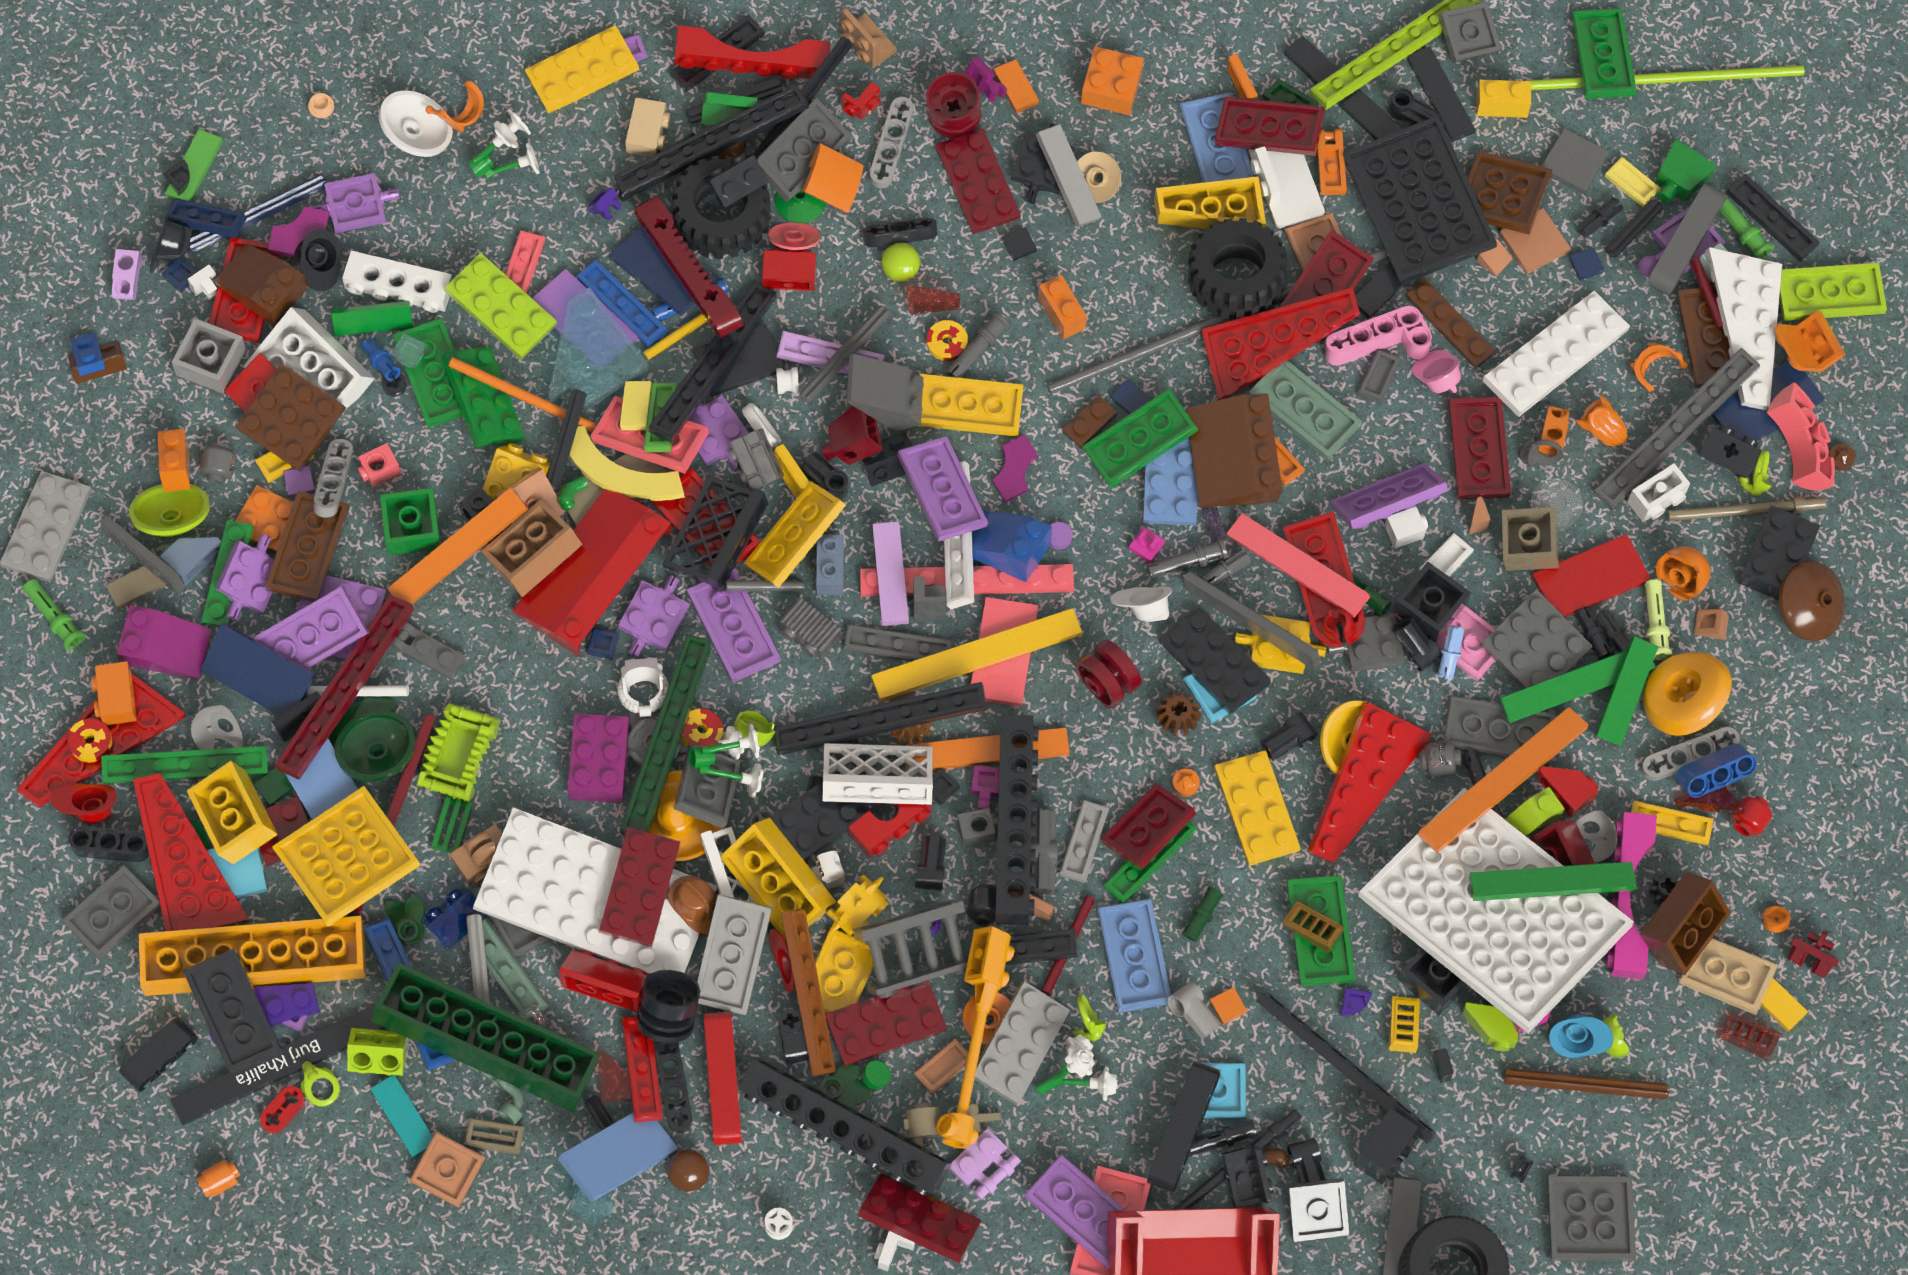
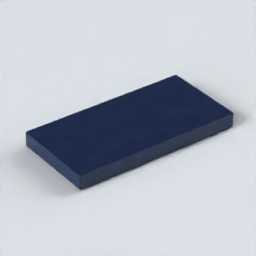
[609,226,718,316]
[1711,361,1824,452]
[200,623,316,716]

